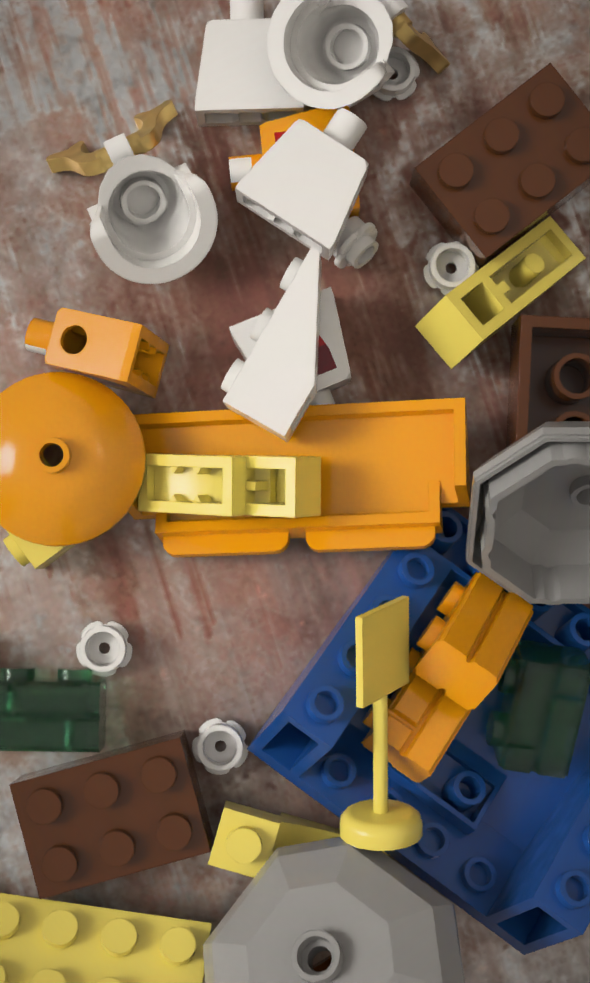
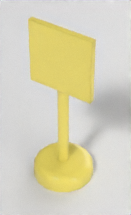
[340,595,423,851]

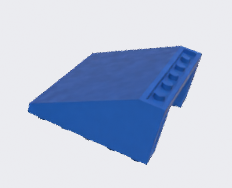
[247,508,590,955]

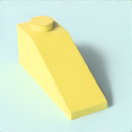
[415,216,586,369]

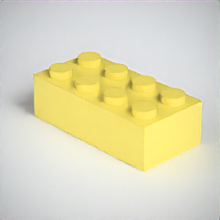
[0,893,212,983]

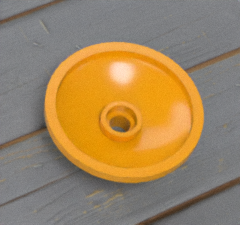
[0,372,146,546]

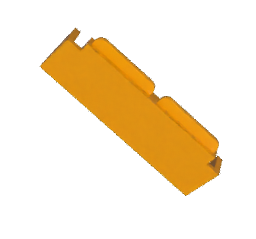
[128,397,471,558]

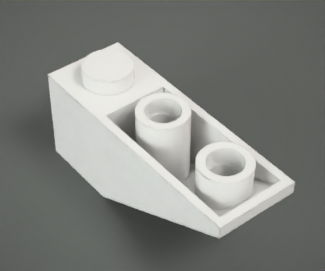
[221,246,322,442]

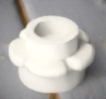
[373,47,420,101]
[333,216,379,269]
[423,241,479,295]
[76,621,133,677]
[192,718,248,775]

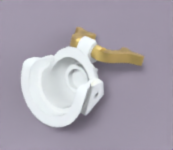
[267,0,450,109]
[46,100,218,284]

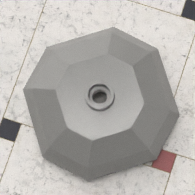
[465,421,590,605]
[203,837,465,983]

